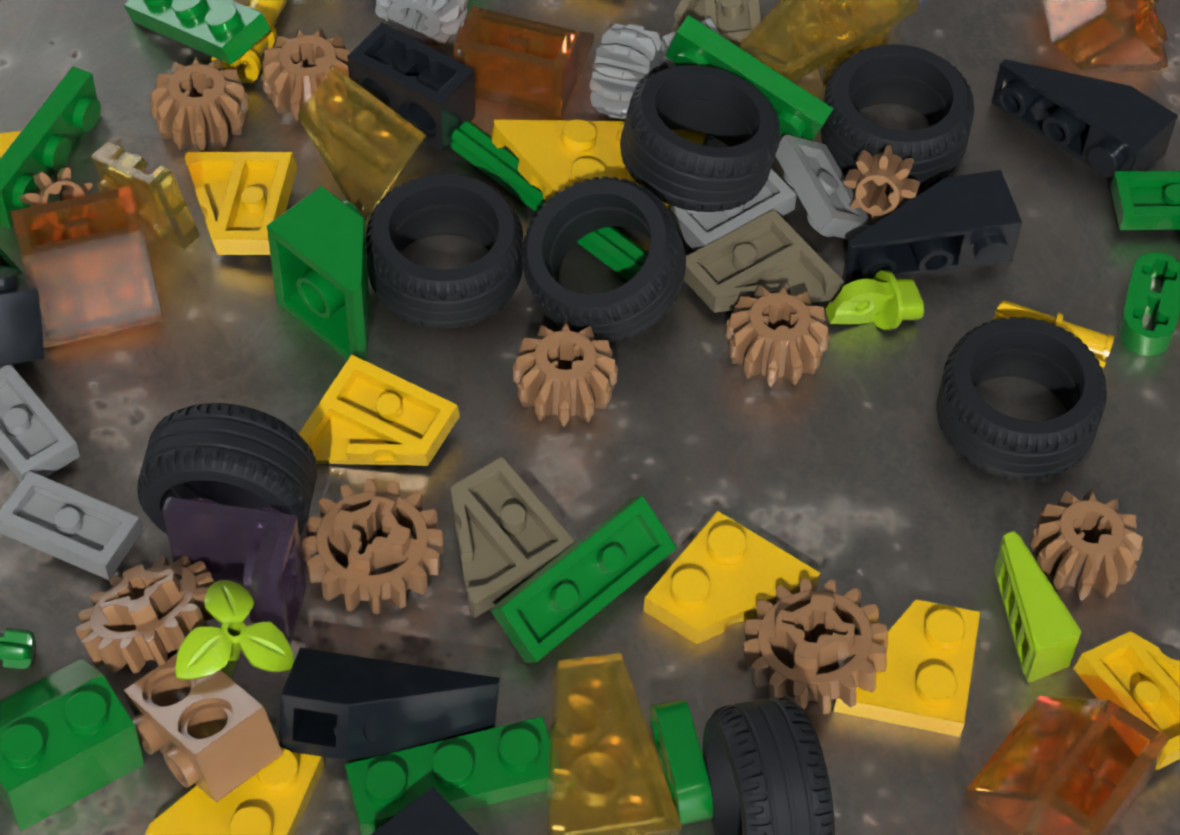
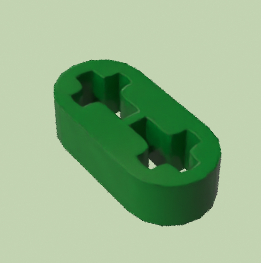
[1118,252,1180,356]
[650,699,713,826]

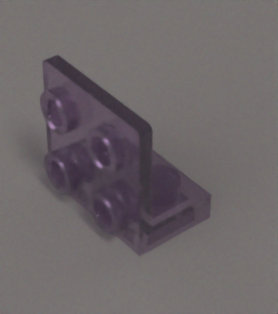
[162,497,307,647]

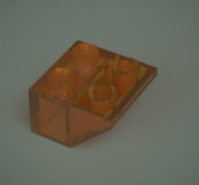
[1043,0,1169,72]
[454,6,594,118]
[11,186,164,348]
[964,696,1169,835]

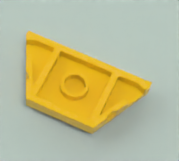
[491,119,708,211]

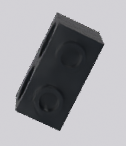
[347,22,475,151]

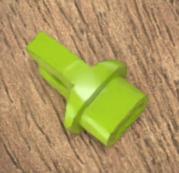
[825,270,924,330]

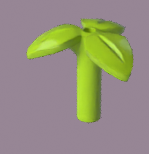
[175,580,294,680]

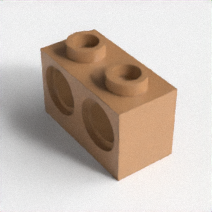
[123,653,283,802]

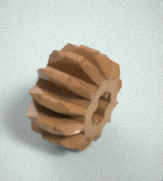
[261,28,351,123]
[150,56,249,152]
[725,283,830,388]
[513,320,618,427]
[1030,489,1143,601]

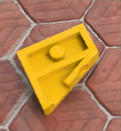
[184,152,298,255]
[298,354,460,466]
[643,511,821,645]
[833,599,980,737]
[1073,631,1180,770]
[145,739,324,835]

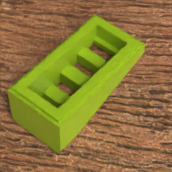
[994,530,1081,682]

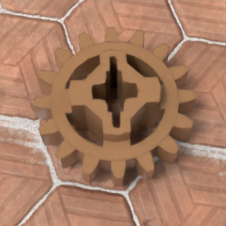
[301,479,444,614]
[75,555,215,674]
[743,578,888,715]

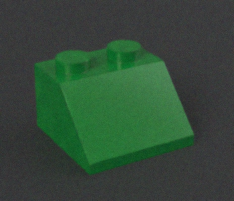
[267,186,369,361]
[0,659,145,831]

